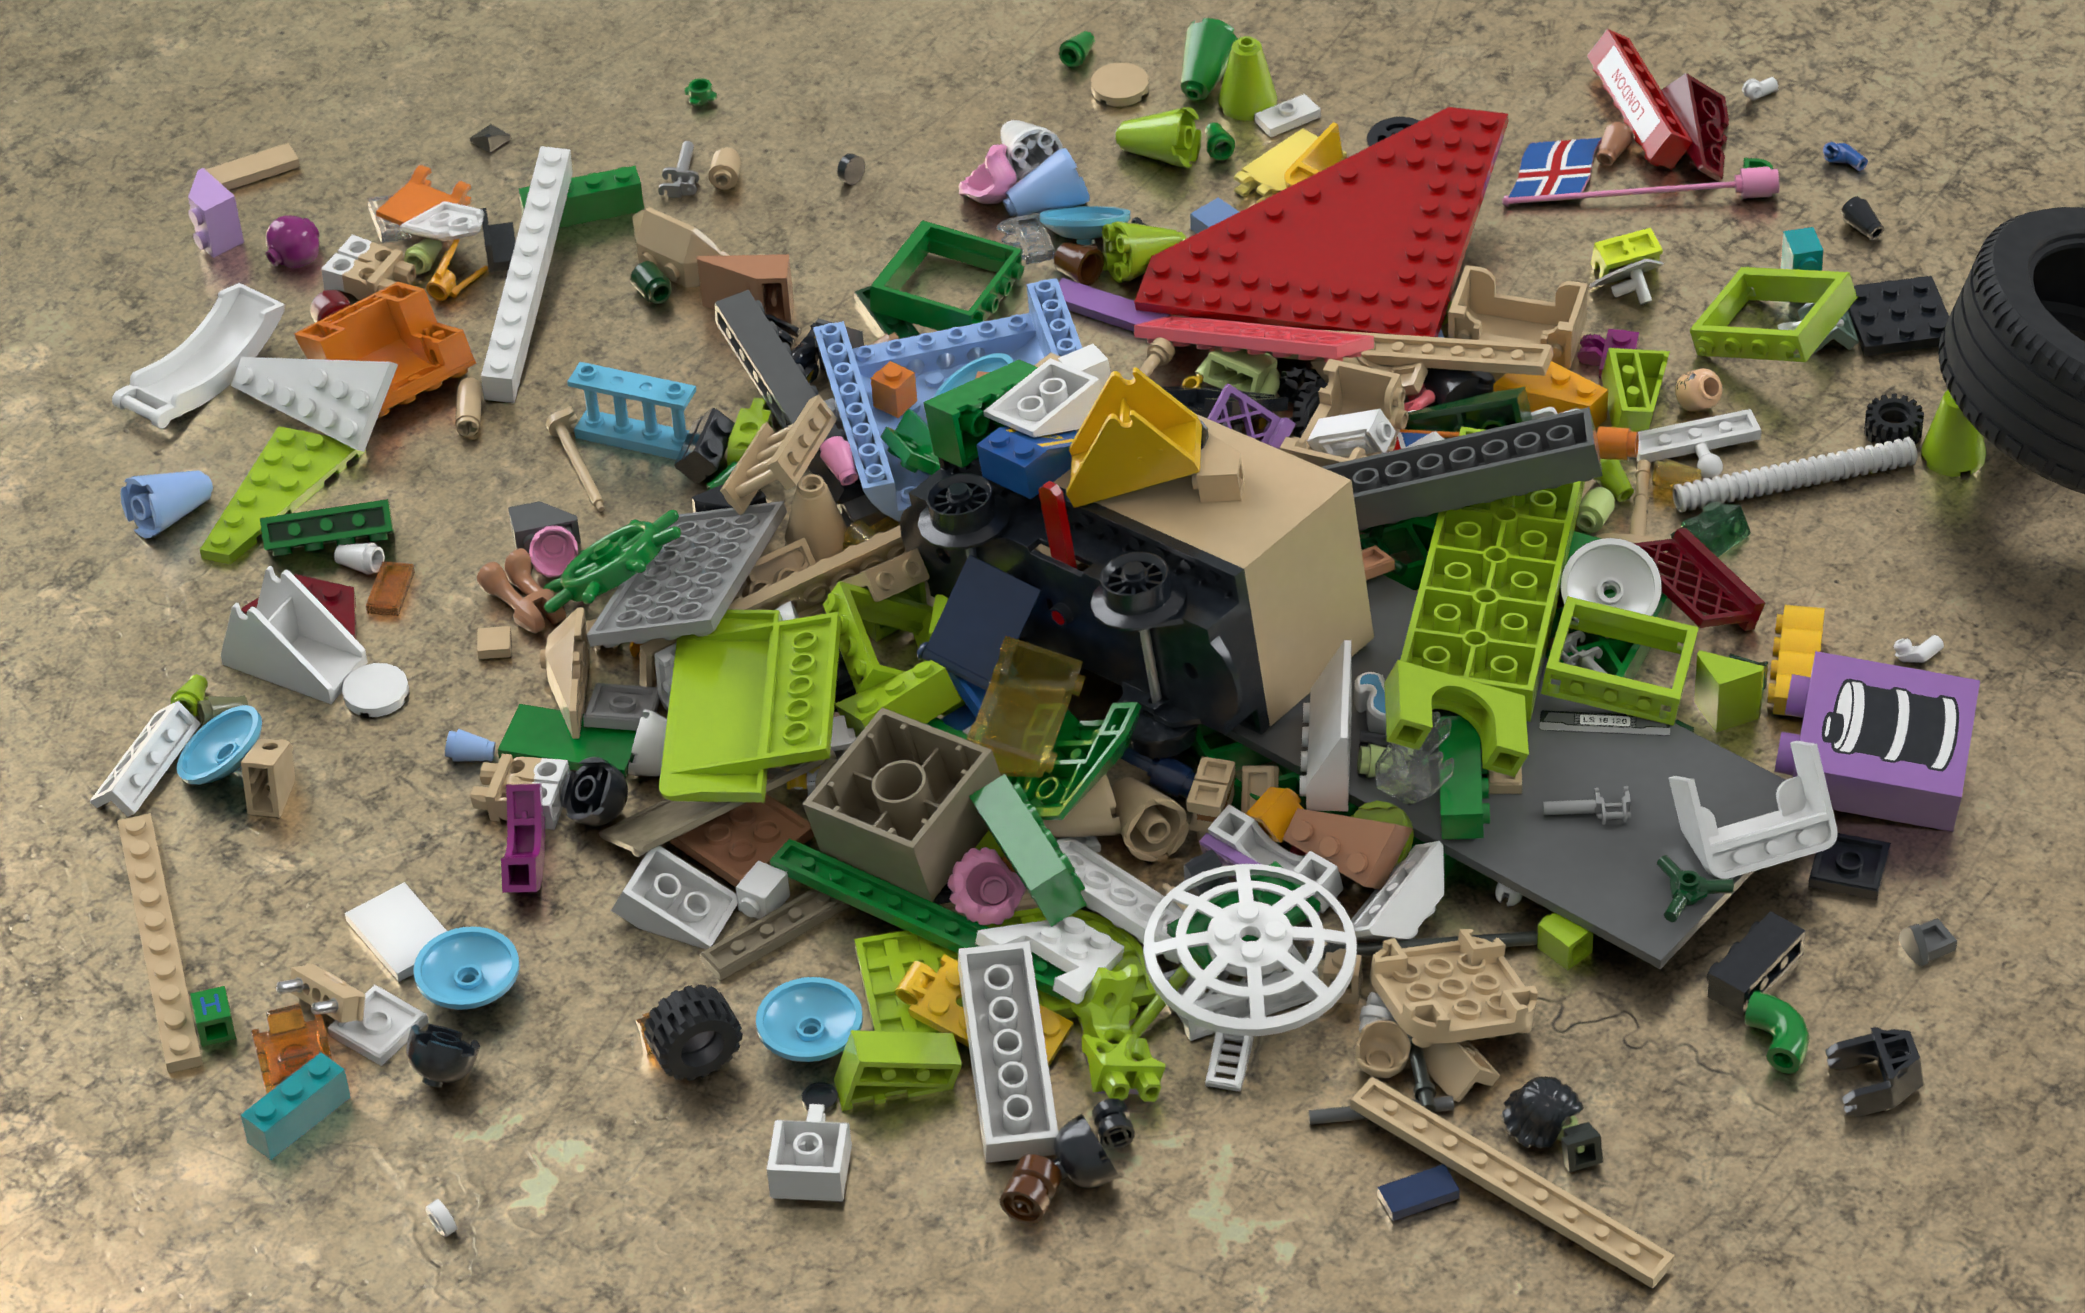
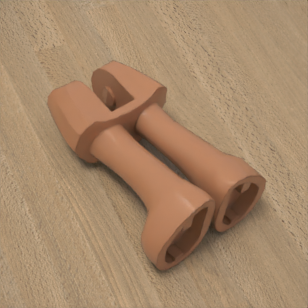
[477,548,566,634]

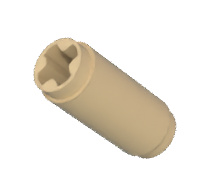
[455,378,483,436]

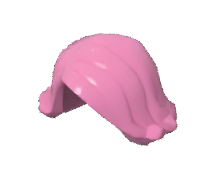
[959,144,1017,204]
[948,847,1026,925]

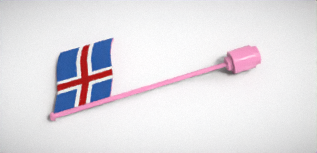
[1502,138,1779,207]

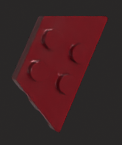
[241,574,357,640]

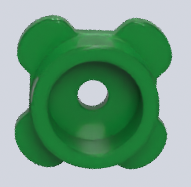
[684,78,717,105]

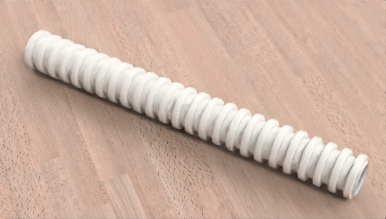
[1673,437,1917,512]

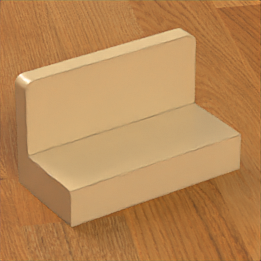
[1422,1040,1501,1102]

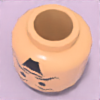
[1675,368,1722,412]

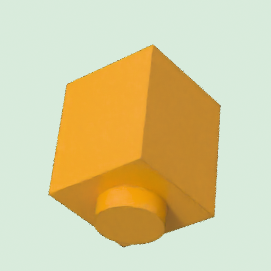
[1245,787,1303,843]

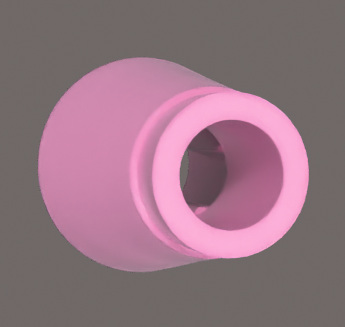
[820,436,859,486]

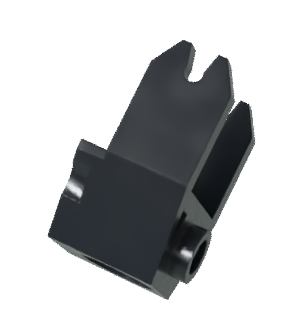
[1825,1027,1924,1117]

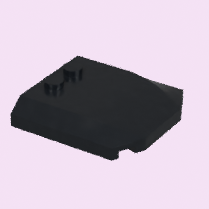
[1162,385,1288,425]

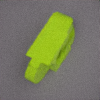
[727,398,776,466]

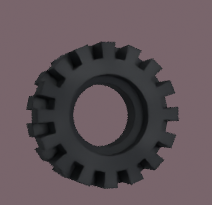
[1864,394,1924,445]

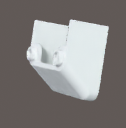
[1669,741,1838,879]

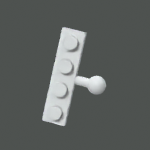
[1636,409,1761,479]

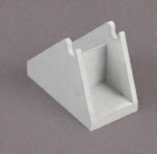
[221,566,368,704]

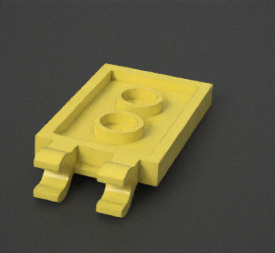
[1234,128,1347,204]

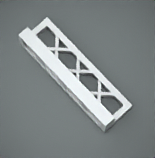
[90,701,201,817]

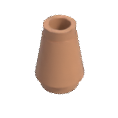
[1597,122,1632,166]

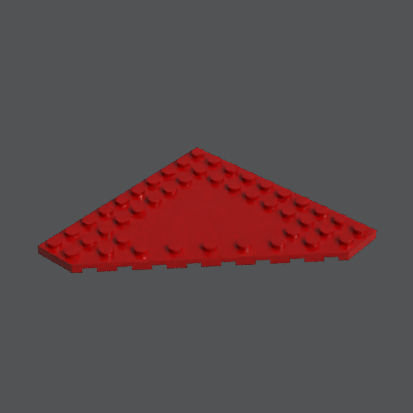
[1134,107,1509,337]

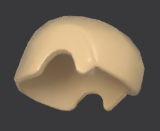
[1355,1020,1411,1079]

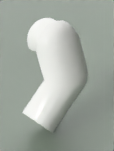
[1742,77,1778,100]
[1894,635,1944,663]

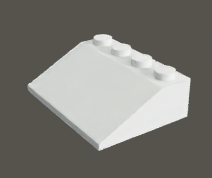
[1300,640,1352,811]

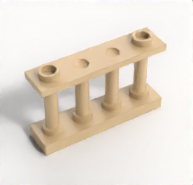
[720,394,838,515]

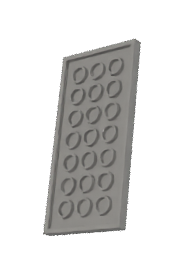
[587,501,787,648]

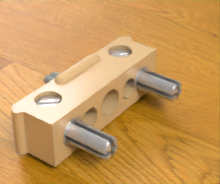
[276,963,366,1023]

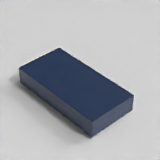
[1377,1164,1460,1221]

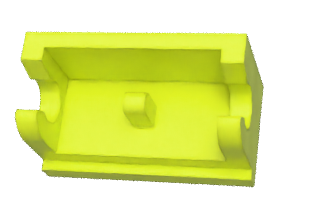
[1591,228,1663,278]

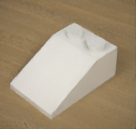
[984,358,1102,437]
[611,846,738,949]

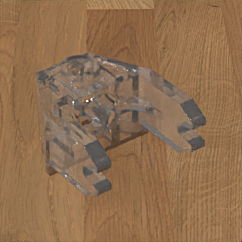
[1375,712,1454,806]

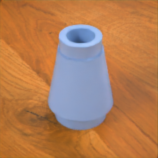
[445,729,496,762]

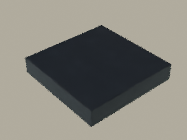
[1808,833,1891,900]

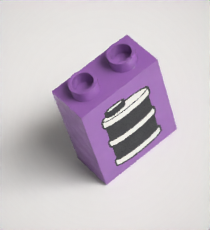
[1774,651,1980,832]

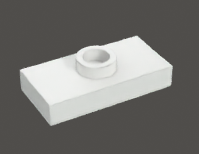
[1255,94,1321,138]

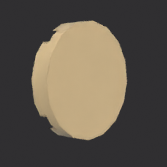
[1091,63,1149,107]

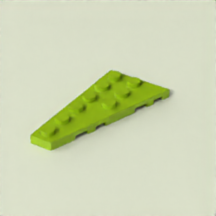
[200,426,366,565]

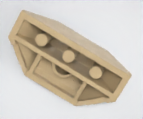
[632,207,729,288]

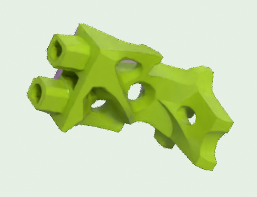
[1071,964,1166,1102]

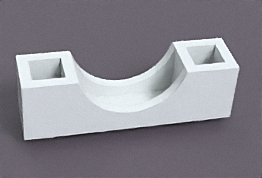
[1208,804,1343,914]

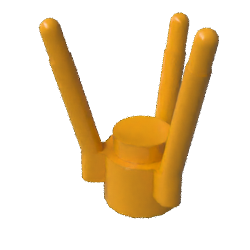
[426,239,488,301]

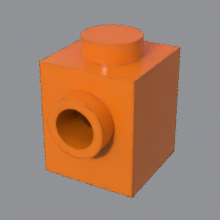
[871,361,917,418]

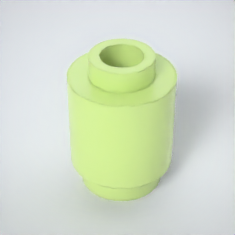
[1576,487,1615,533]

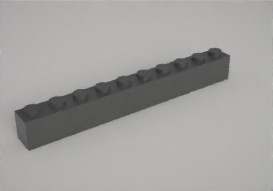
[715,290,888,540]

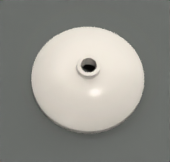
[1561,538,1661,622]

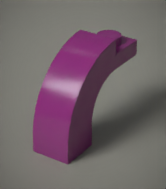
[501,783,545,893]

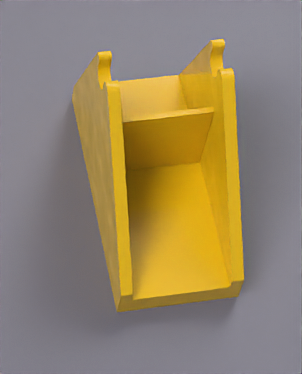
[1066,367,1202,508]

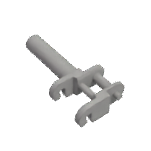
[658,141,700,198]
[1561,630,1606,673]
[1543,786,1631,825]

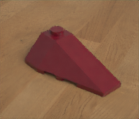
[1661,73,1729,181]

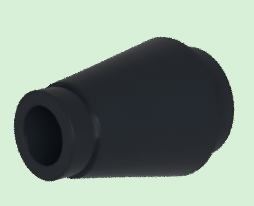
[1841,196,1884,240]

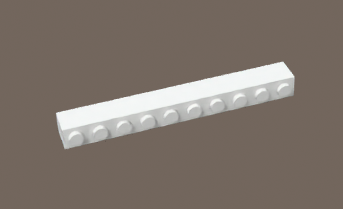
[481,146,572,403]

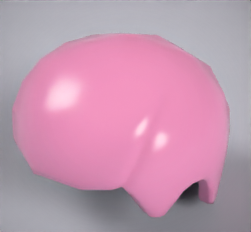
[529,526,578,577]

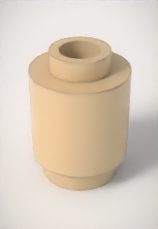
[708,147,742,190]

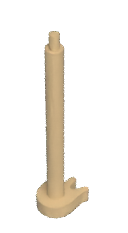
[546,406,605,512]

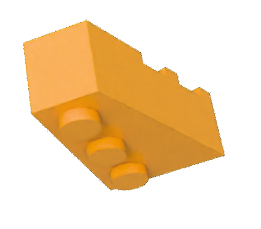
[1493,361,1608,428]

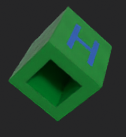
[190,986,236,1047]

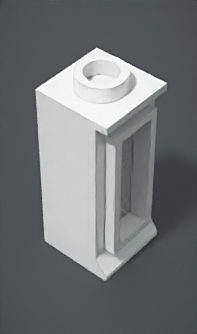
[1307,409,1396,458]

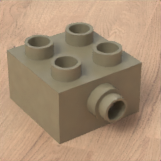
[803,708,1001,901]

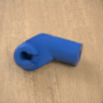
[1823,142,1868,171]

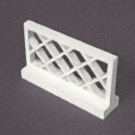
[1163,945,1319,1041]

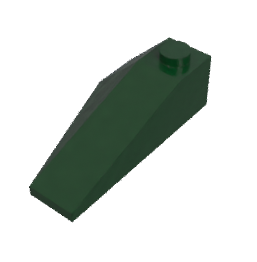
[1405,387,1532,439]

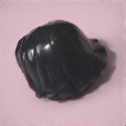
[1501,1076,1584,1148]

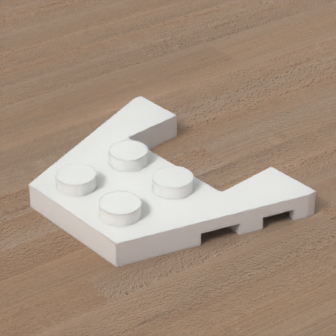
[976,916,1124,1004]

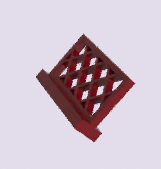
[1633,528,1766,631]

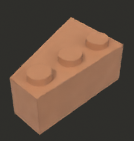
[1283,808,1413,890]

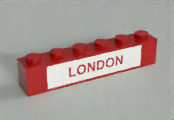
[1587,29,1693,169]

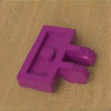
[1577,329,1639,379]

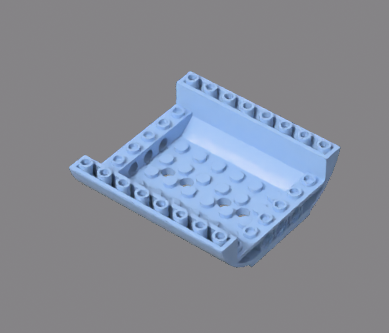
[813,278,1083,522]

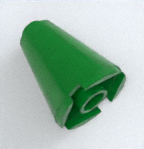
[1180,18,1241,100]

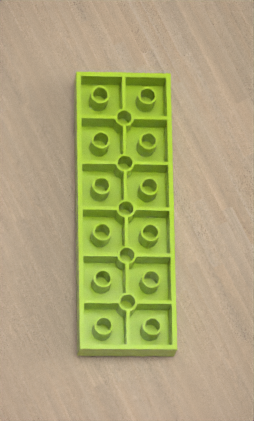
[1400,427,1585,722]

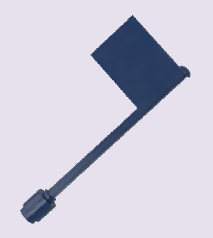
[917,554,1196,799]

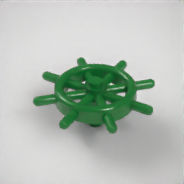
[543,510,681,613]

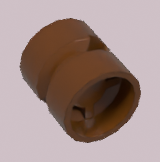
[999,1154,1062,1224]

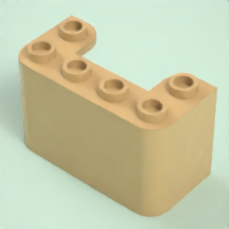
[1448,265,1588,370]
[1280,359,1408,467]

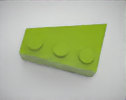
[1601,348,1670,432]

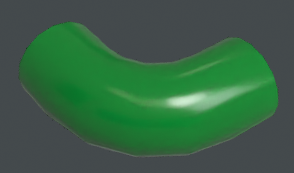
[1745,991,1810,1074]

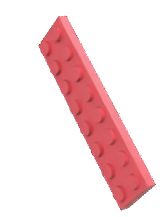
[1134,315,1374,363]

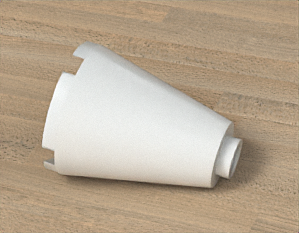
[628,709,667,777]

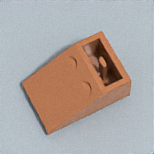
[697,254,794,324]

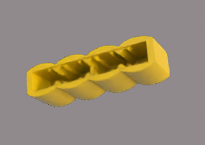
[1767,605,1825,716]

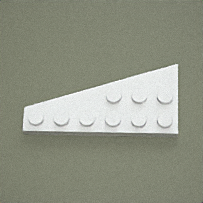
[231,357,398,451]

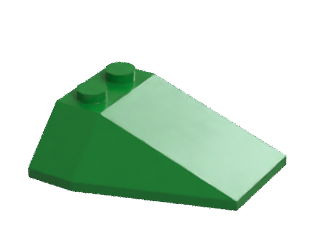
[1016,702,1141,820]

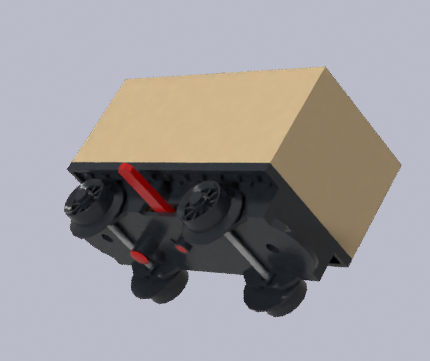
[900,353,1374,758]

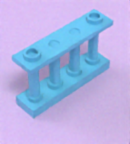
[567,362,697,460]

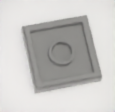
[584,683,661,731]

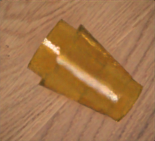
[1652,458,1701,490]

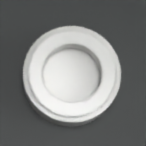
[425,1199,457,1237]

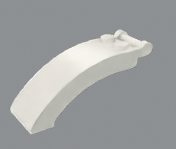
[112,283,285,429]

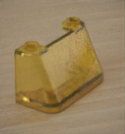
[967,636,1085,777]

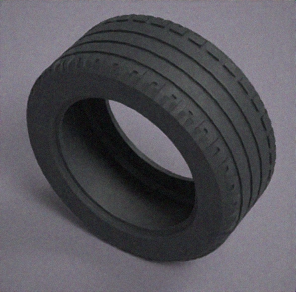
[1938,207,2085,494]

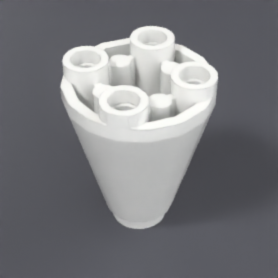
[1000,120,1063,181]

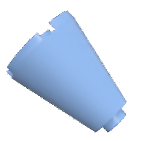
[1003,148,1090,219]
[120,470,213,538]

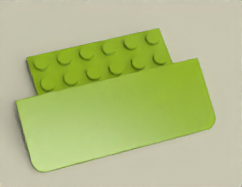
[659,609,842,802]

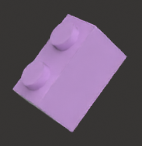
[188,168,244,258]

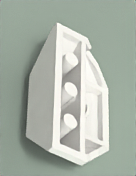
[1351,841,1444,942]

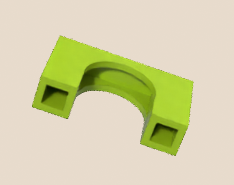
[1384,660,1529,777]

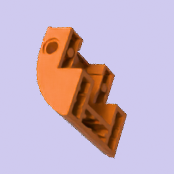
[294,282,477,418]

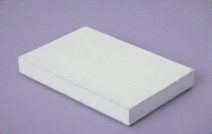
[345,882,447,982]

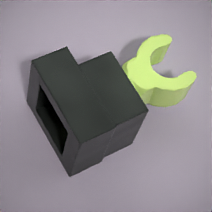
[1557,1116,1603,1172]

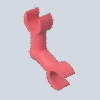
[1404,383,1435,411]

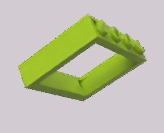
[1689,267,1857,362]
[823,581,966,716]
[1541,596,1699,726]

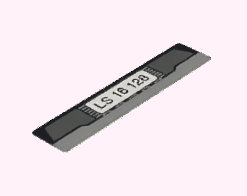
[1540,710,1670,735]

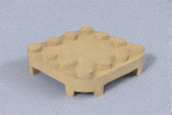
[1370,929,1538,1047]

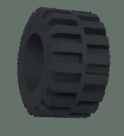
[644,985,743,1081]

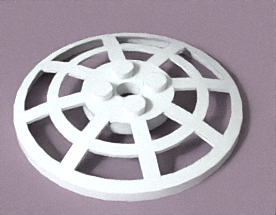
[1144,864,1357,1036]

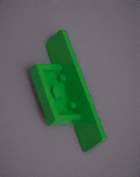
[880,409,940,475]

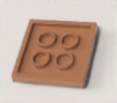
[671,794,814,887]

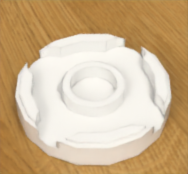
[342,663,409,717]

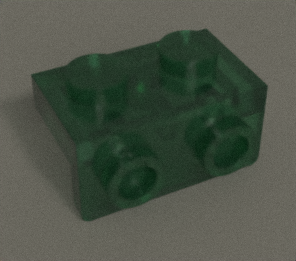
[1671,502,1751,557]

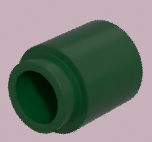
[630,261,672,304]

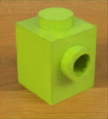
[1537,912,1593,971]

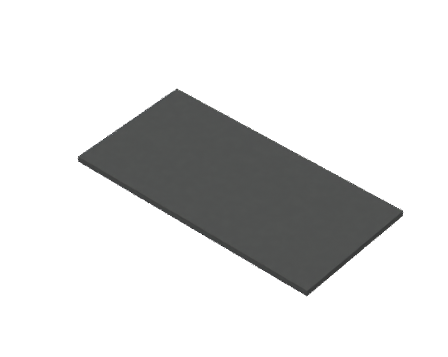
[1226,574,1786,969]

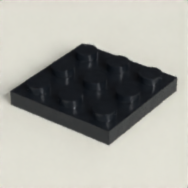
[1848,276,1949,356]

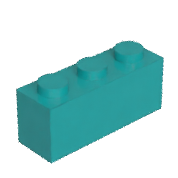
[241,1052,351,1160]

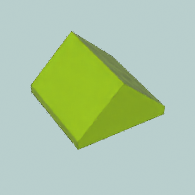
[1694,650,1764,733]

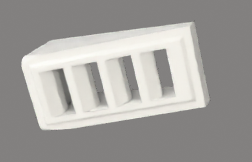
[1205,1032,1254,1092]

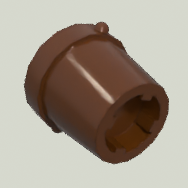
[1054,242,1104,286]

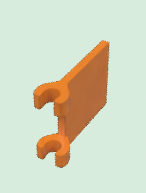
[376,165,471,226]

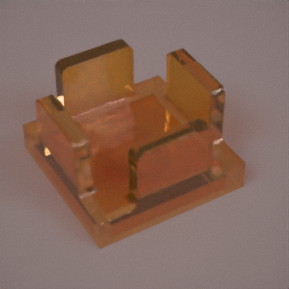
[251,1004,332,1094]

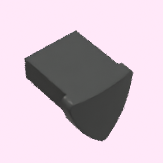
[1899,918,1957,967]

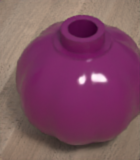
[265,215,320,268]

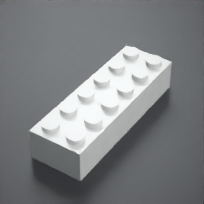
[958,941,1058,1163]

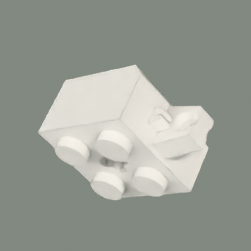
[767,1104,852,1201]

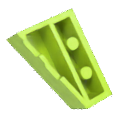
[834,660,961,737]
[834,1030,962,1111]

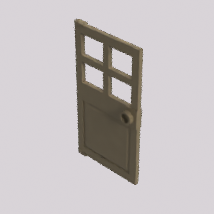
[599,750,836,857]

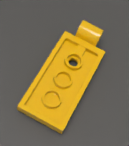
[895,954,1074,1067]

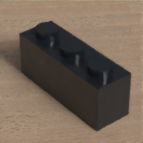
[1706,911,1806,1016]

